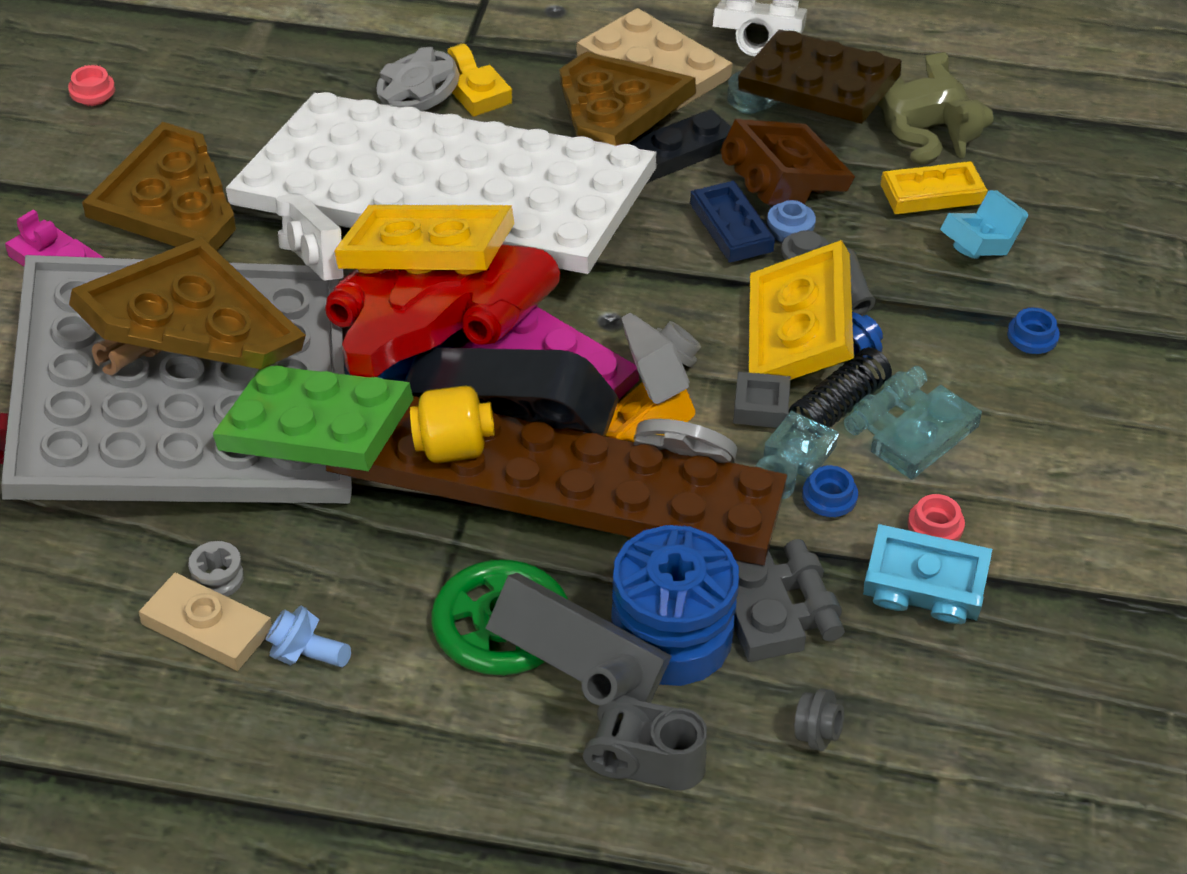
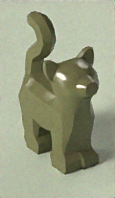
[878,52,993,165]

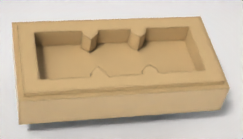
[139,572,272,671]

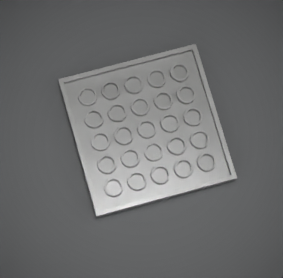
[1,255,352,504]

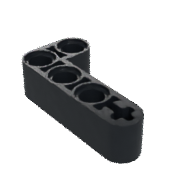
[404,347,619,436]

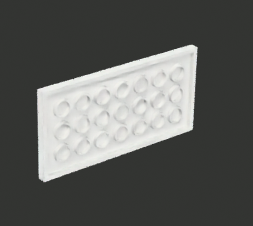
[226,92,656,274]

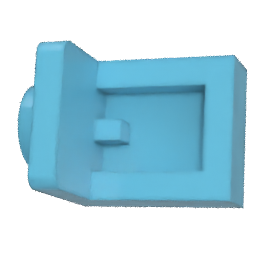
[940,190,1028,259]

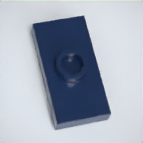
[690,181,775,263]

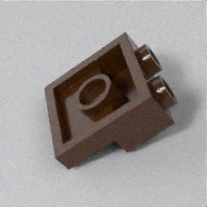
[721,119,855,207]

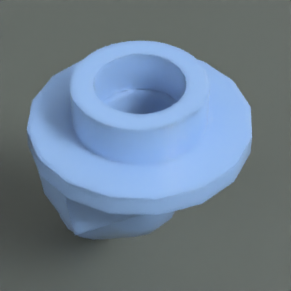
[266,605,351,667]

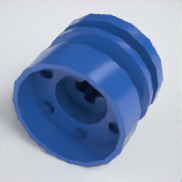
[611,525,739,686]

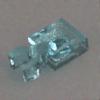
[756,411,839,500]

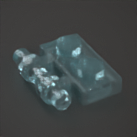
[844,366,982,480]

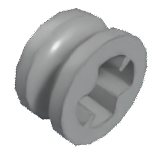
[189,541,244,597]

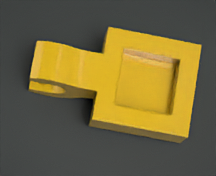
[447,43,512,117]

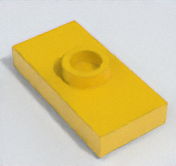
[880,161,988,214]

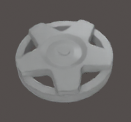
[376,47,459,111]
[633,419,738,463]

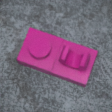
[5,210,104,267]

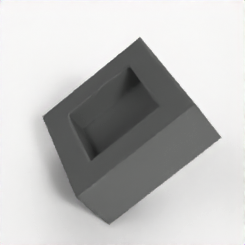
[733,371,791,429]

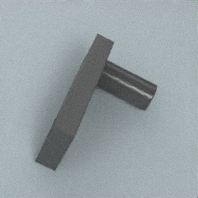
[485,572,672,705]

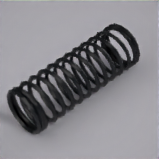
[789,347,892,440]

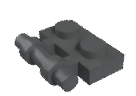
[734,539,845,662]

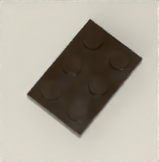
[738,29,902,124]

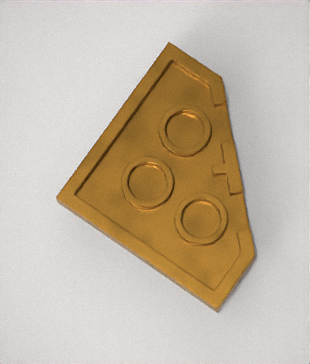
[559,51,697,146]
[82,121,236,251]
[69,237,306,370]

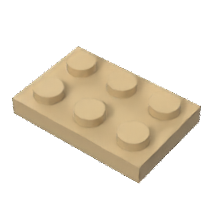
[577,8,732,114]

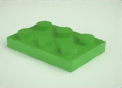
[212,365,414,471]

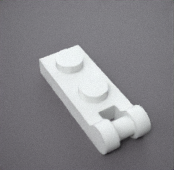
[276,194,344,281]

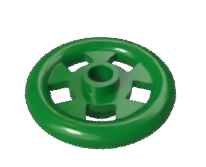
[431,559,568,676]

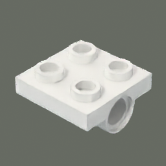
[713,0,807,56]

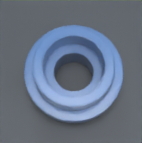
[767,200,816,242]

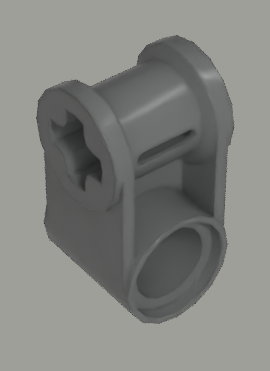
[583,695,707,791]

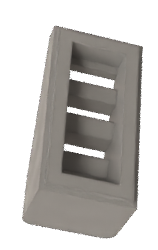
[621,313,690,404]

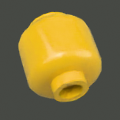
[410,385,495,463]

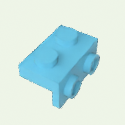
[863,524,993,624]

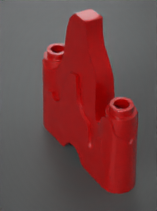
[325,244,560,378]

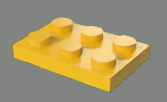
[334,205,515,275]
[749,240,854,380]

